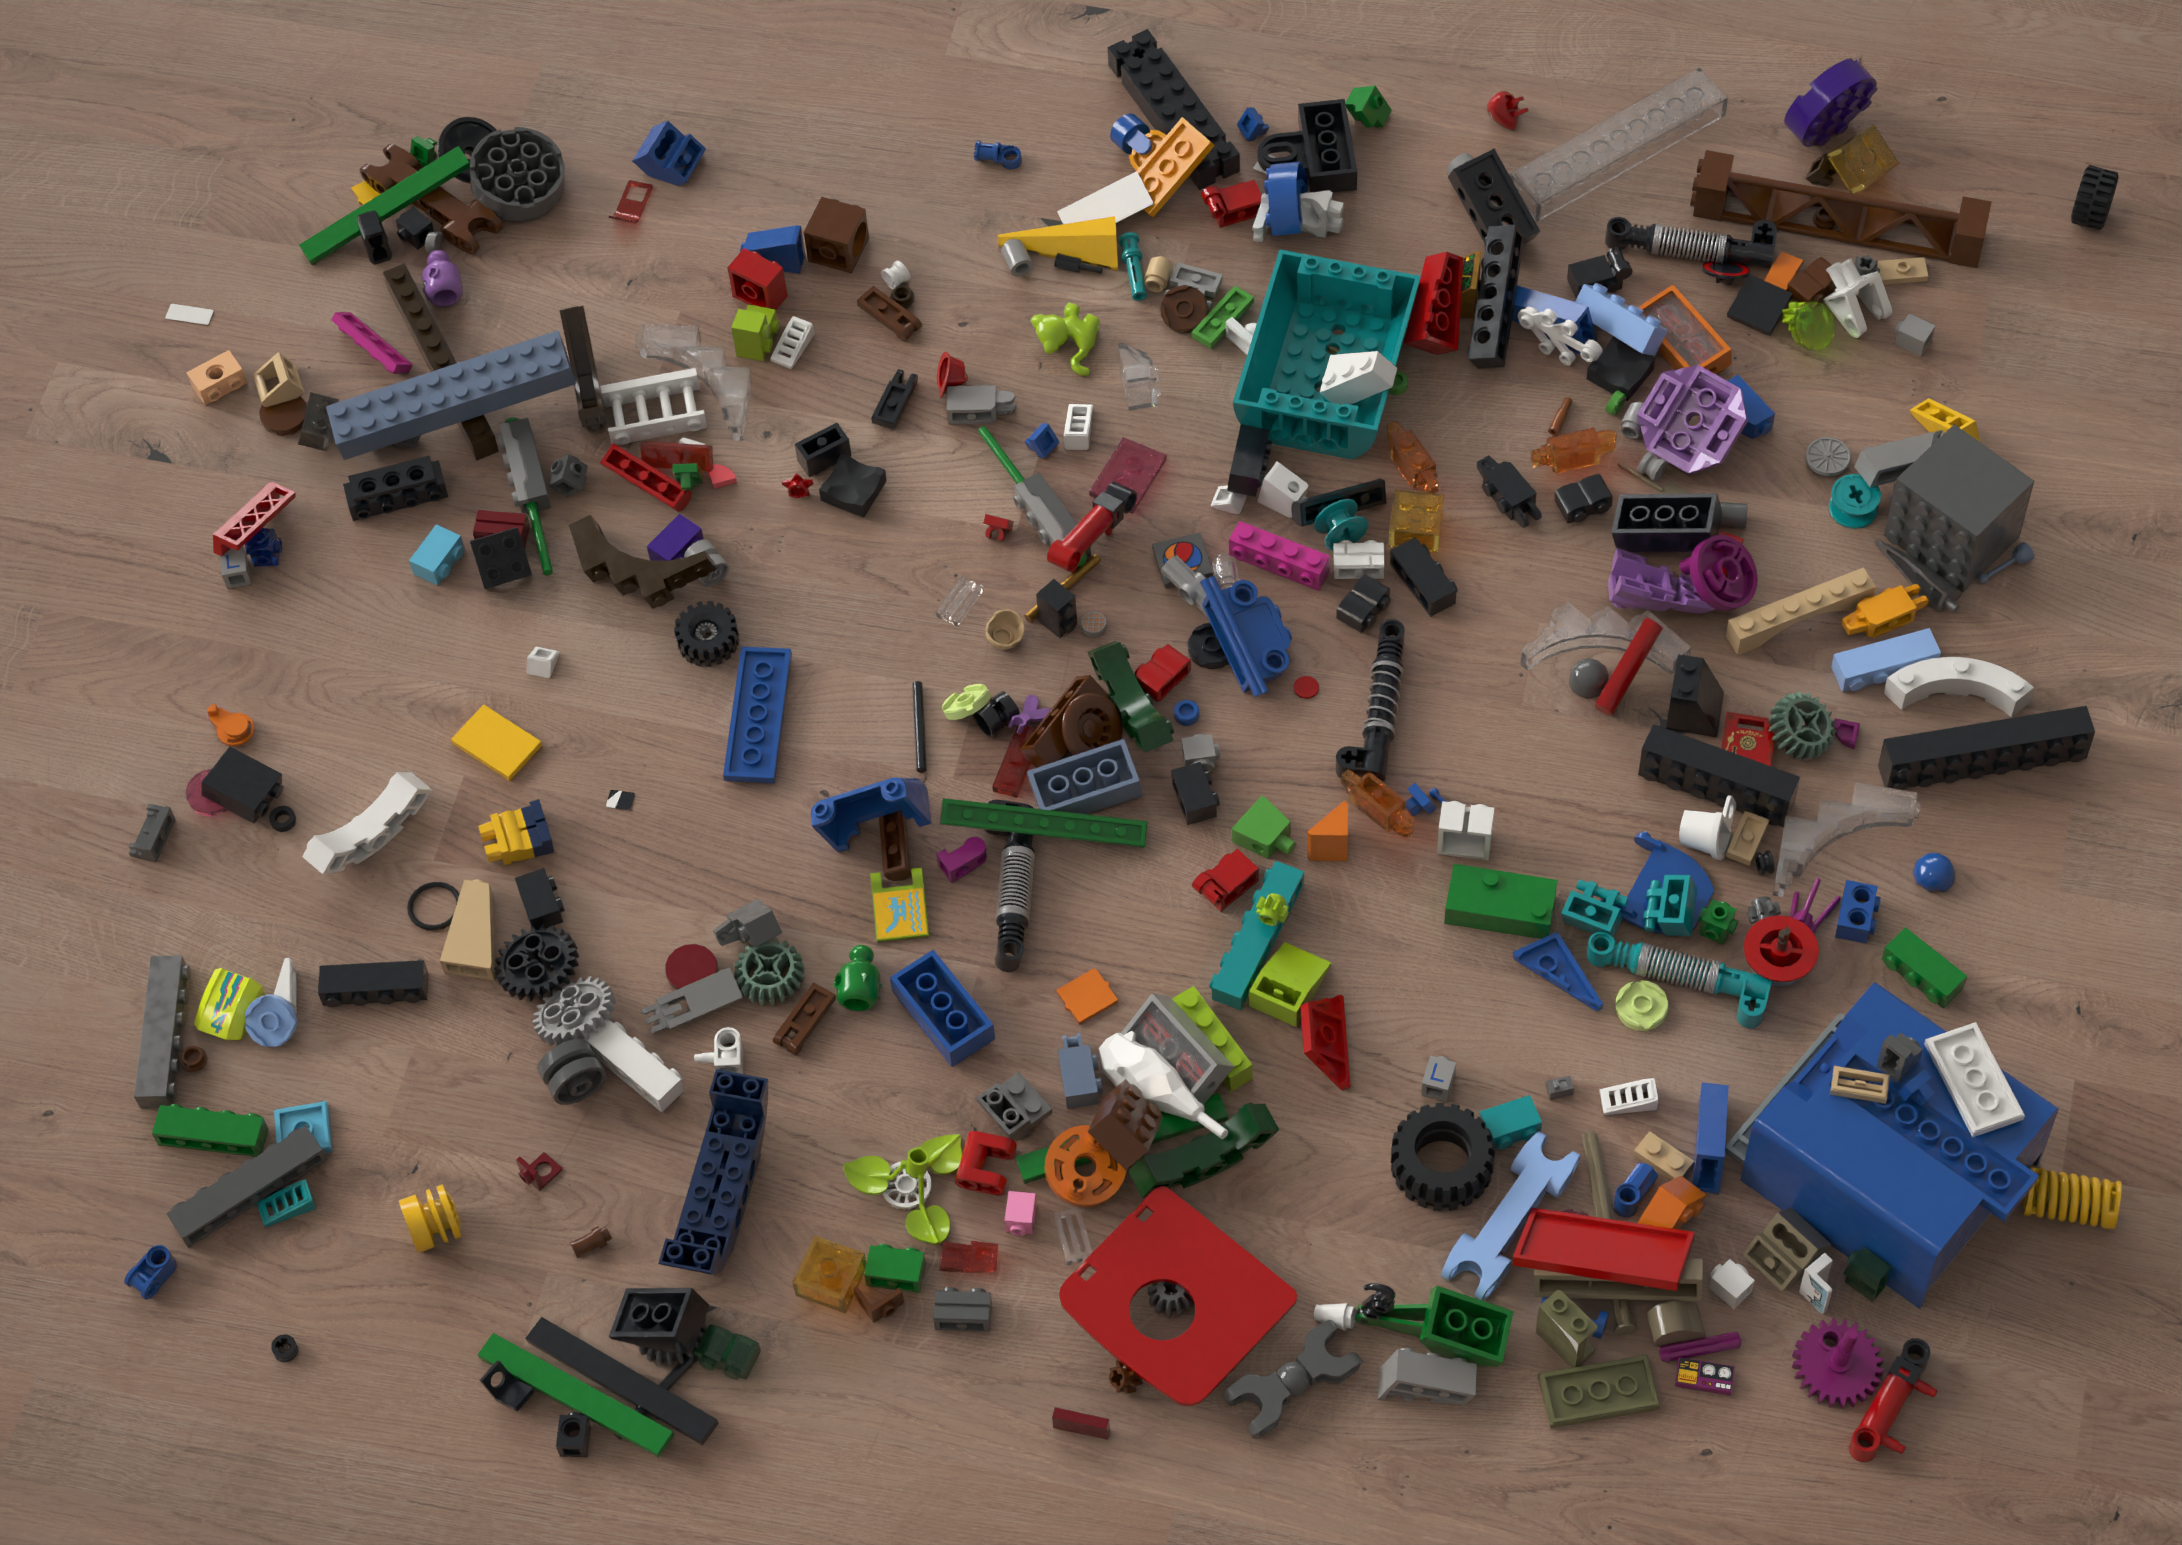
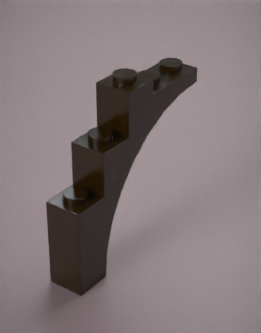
[559,305,607,430]
[569,515,717,609]

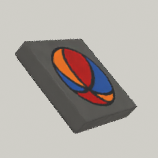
[1152,533,1213,588]

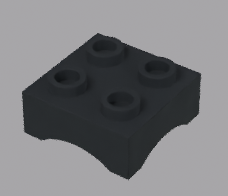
[1586,336,1655,402]
[819,453,887,518]
[470,527,532,589]

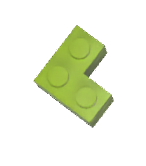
[731,304,780,362]

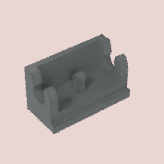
[128,804,176,863]

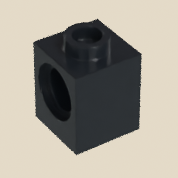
[556,1412,591,1457]

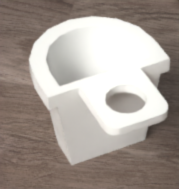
[1679,795,1736,861]

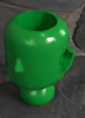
[833,945,882,1012]

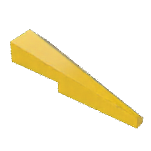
[998,216,1118,271]

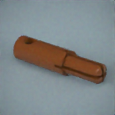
[1548,397,1572,436]

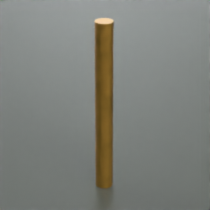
[1024,554,1101,622]

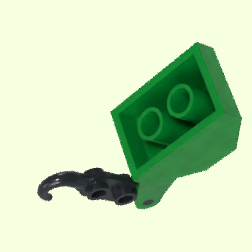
[1355,1283,1514,1367]

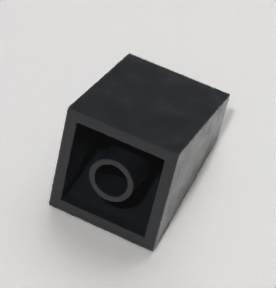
[1666,654,1724,737]

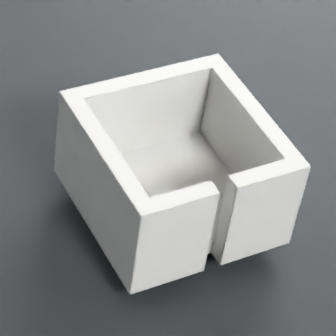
[1437,801,1494,860]

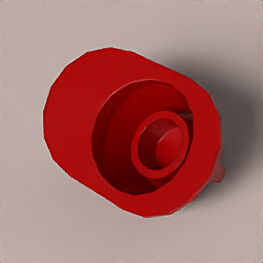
[937,352,968,398]

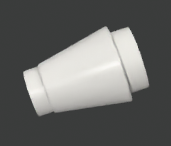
[1314,1303,1356,1331]

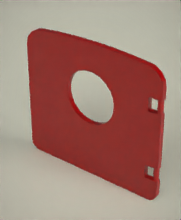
[1059,1186,1297,1406]

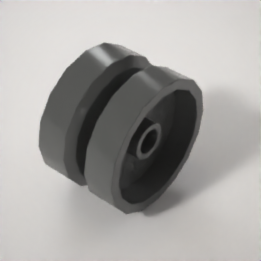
[537,1039,607,1105]

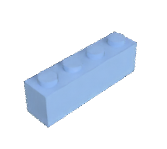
[1575,283,1668,356]
[1831,628,1941,692]

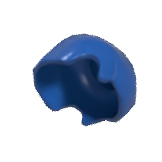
[1913,853,1956,892]

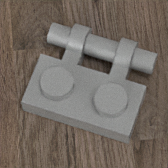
[1164,263,1223,311]

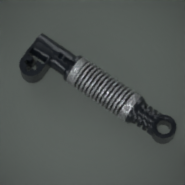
[1605,217,1777,268]
[985,800,1035,972]

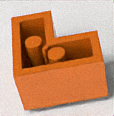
[1638,1176,1707,1229]

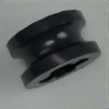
[1755,850,1775,875]
[271,1334,298,1362]

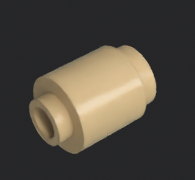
[1144,256,1173,293]

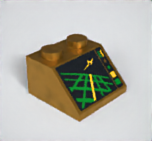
[1460,251,1481,319]

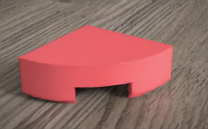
[706,464,737,489]

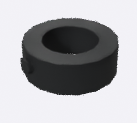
[269,806,296,832]

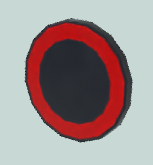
[1702,261,1750,285]

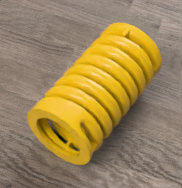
[2023,1166,2122,1230]

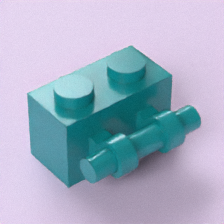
[1643,875,1698,936]
[1561,879,1629,939]

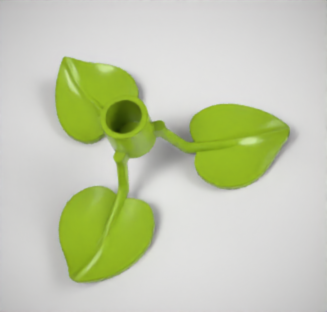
[843,1134,962,1245]

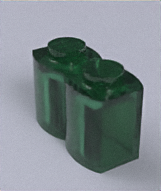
[1844,1247,1892,1303]
[695,1324,761,1380]

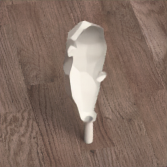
[1099,1031,1228,1139]

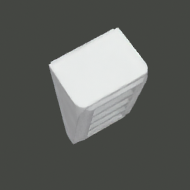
[770,316,815,369]
[1064,404,1093,450]
[274,958,297,1014]
[1599,1078,1658,1115]

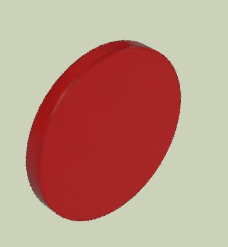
[1294,676,1319,699]

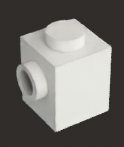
[1709,1259,1755,1309]

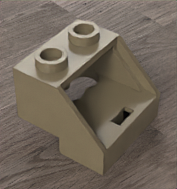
[1742,1208,1832,1291]

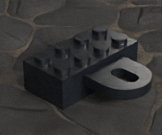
[1257,99,1357,193]

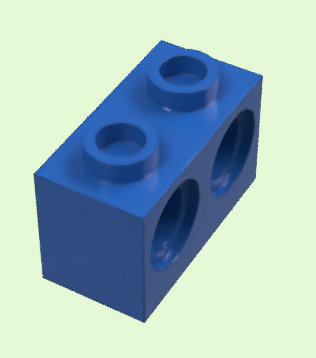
[1835,880,1881,944]

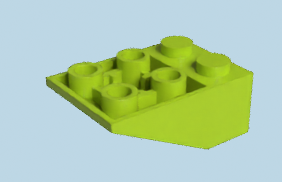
[1249,942,1332,1027]

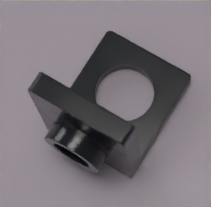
[480,1360,535,1411]

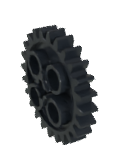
[494,924,579,1001]

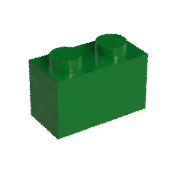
[864,1244,926,1293]

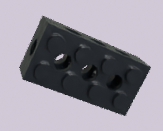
[1448,148,1540,254]

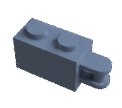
[1058,1032,1103,1109]

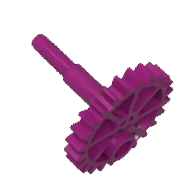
[1792,1318,1884,1409]

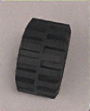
[2071,165,2119,230]

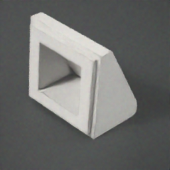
[1211,486,1247,514]
[527,647,559,678]

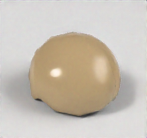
[985,609,1025,650]

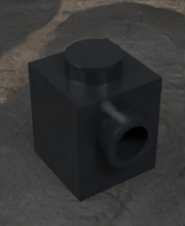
[395,207,434,250]

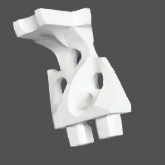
[1252,190,1344,242]

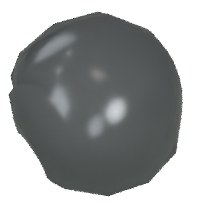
[1569,658,1609,698]

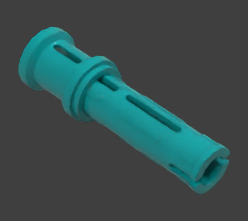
[1118,232,1147,301]

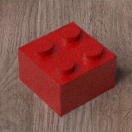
[727,248,788,310]

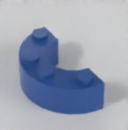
[1264,161,1309,236]

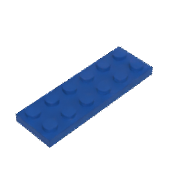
[723,646,792,783]

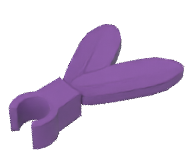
[1009,694,1052,733]

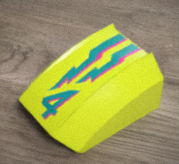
[194,968,266,1040]

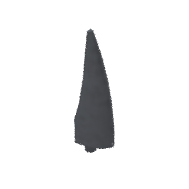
[1875,539,1962,613]

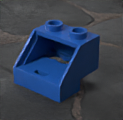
[632,120,706,186]

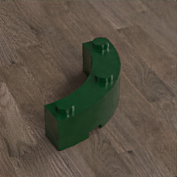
[1087,641,1174,752]
[1128,1103,1279,1198]

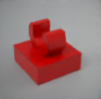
[983,514,1014,541]

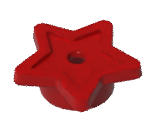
[782,473,813,498]

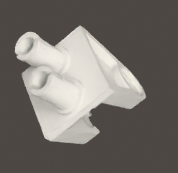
[1823,259,1892,338]

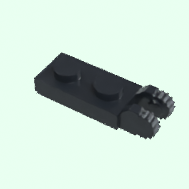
[871,369,918,430]

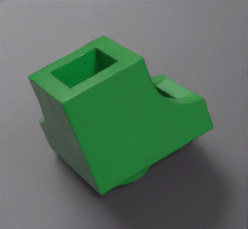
[1345,85,1392,128]

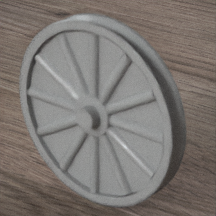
[1806,437,1851,476]

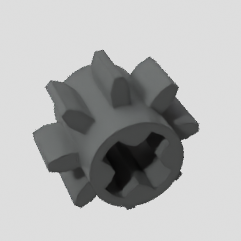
[1854,255,1880,276]
[1747,896,1781,924]

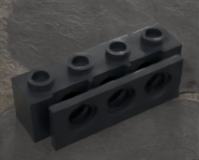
[343,456,448,521]

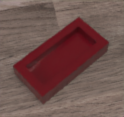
[1052,1407,1110,1440]

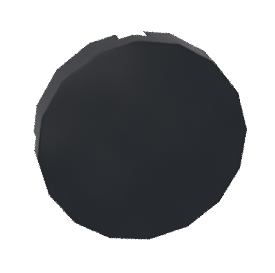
[1187,623,1229,669]

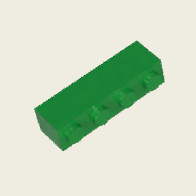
[152,1104,268,1157]

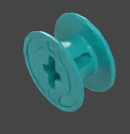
[1828,474,1881,529]
[1314,499,1369,551]

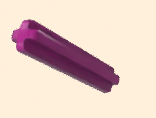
[1659,1332,1741,1362]

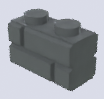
[933,1287,992,1332]

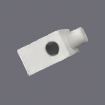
[1257,462,1309,518]

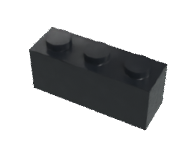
[1227,425,1272,497]
[1390,537,1458,617]

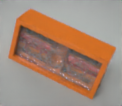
[1639,285,1732,375]

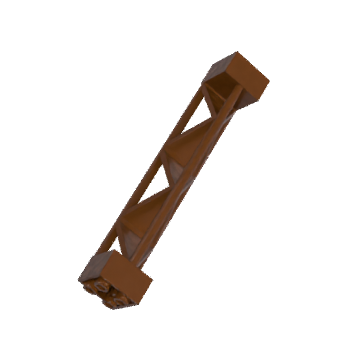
[1690,150,1992,268]

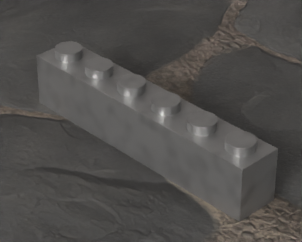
[134,955,191,1109]

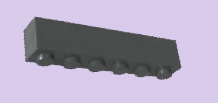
[166,1126,327,1248]

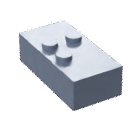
[1027,739,1143,814]

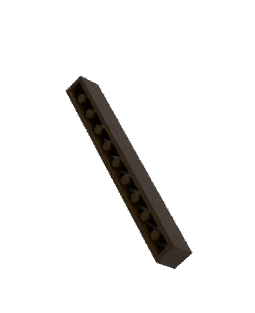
[383,263,499,461]

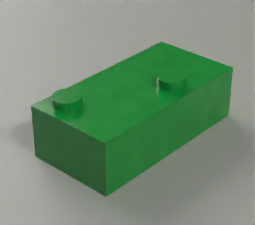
[1444,864,1558,939]

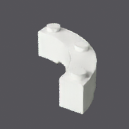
[1884,657,2034,718]
[302,772,432,874]

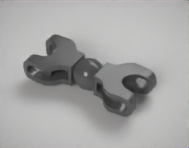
[1223,1320,1363,1439]

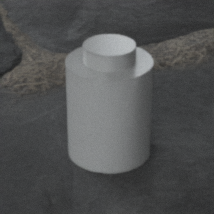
[1001,239,1033,277]

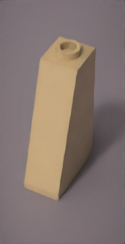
[440,879,496,981]

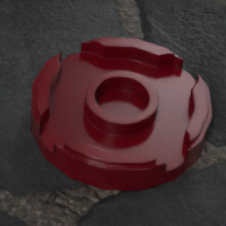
[665,944,718,990]

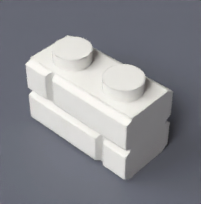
[1333,540,1384,579]

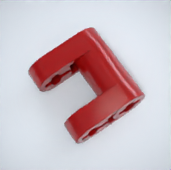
[954,1131,1017,1196]

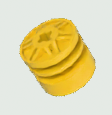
[399,1184,462,1253]

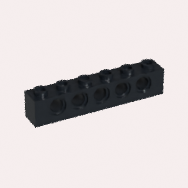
[1467,225,1525,369]

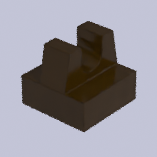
[1806,153,1838,187]

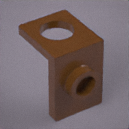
[853,1286,904,1323]

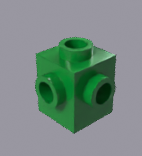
[1698,899,1738,945]

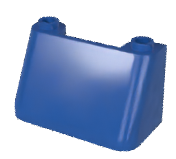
[810,777,932,852]

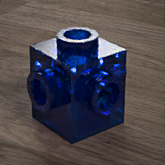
[245,528,282,567]

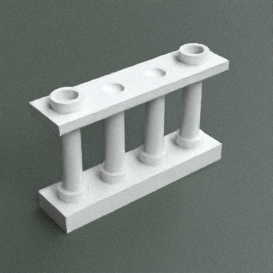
[600,368,707,445]

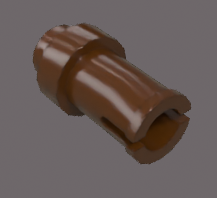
[570,1226,612,1258]

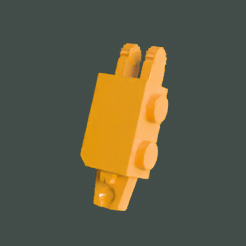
[1841,584,1929,638]

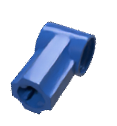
[1613,1163,1658,1217]

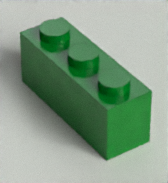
[1882,927,1967,1009]

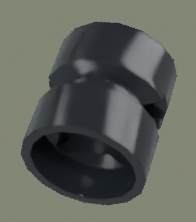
[973,691,1020,738]

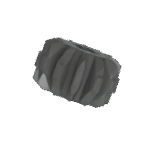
[1148,1282,1193,1318]

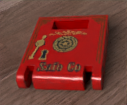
[1721,712,1775,766]

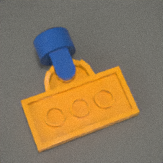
[1110,114,1215,217]

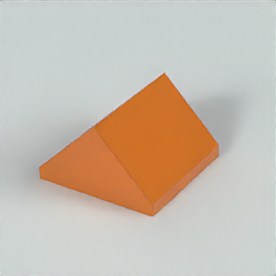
[1307,800,1348,861]

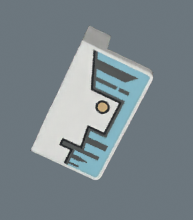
[1799,1253,1833,1314]

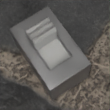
[1546,1075,1574,1100]

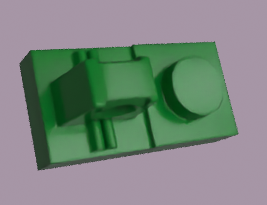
[672,463,703,491]

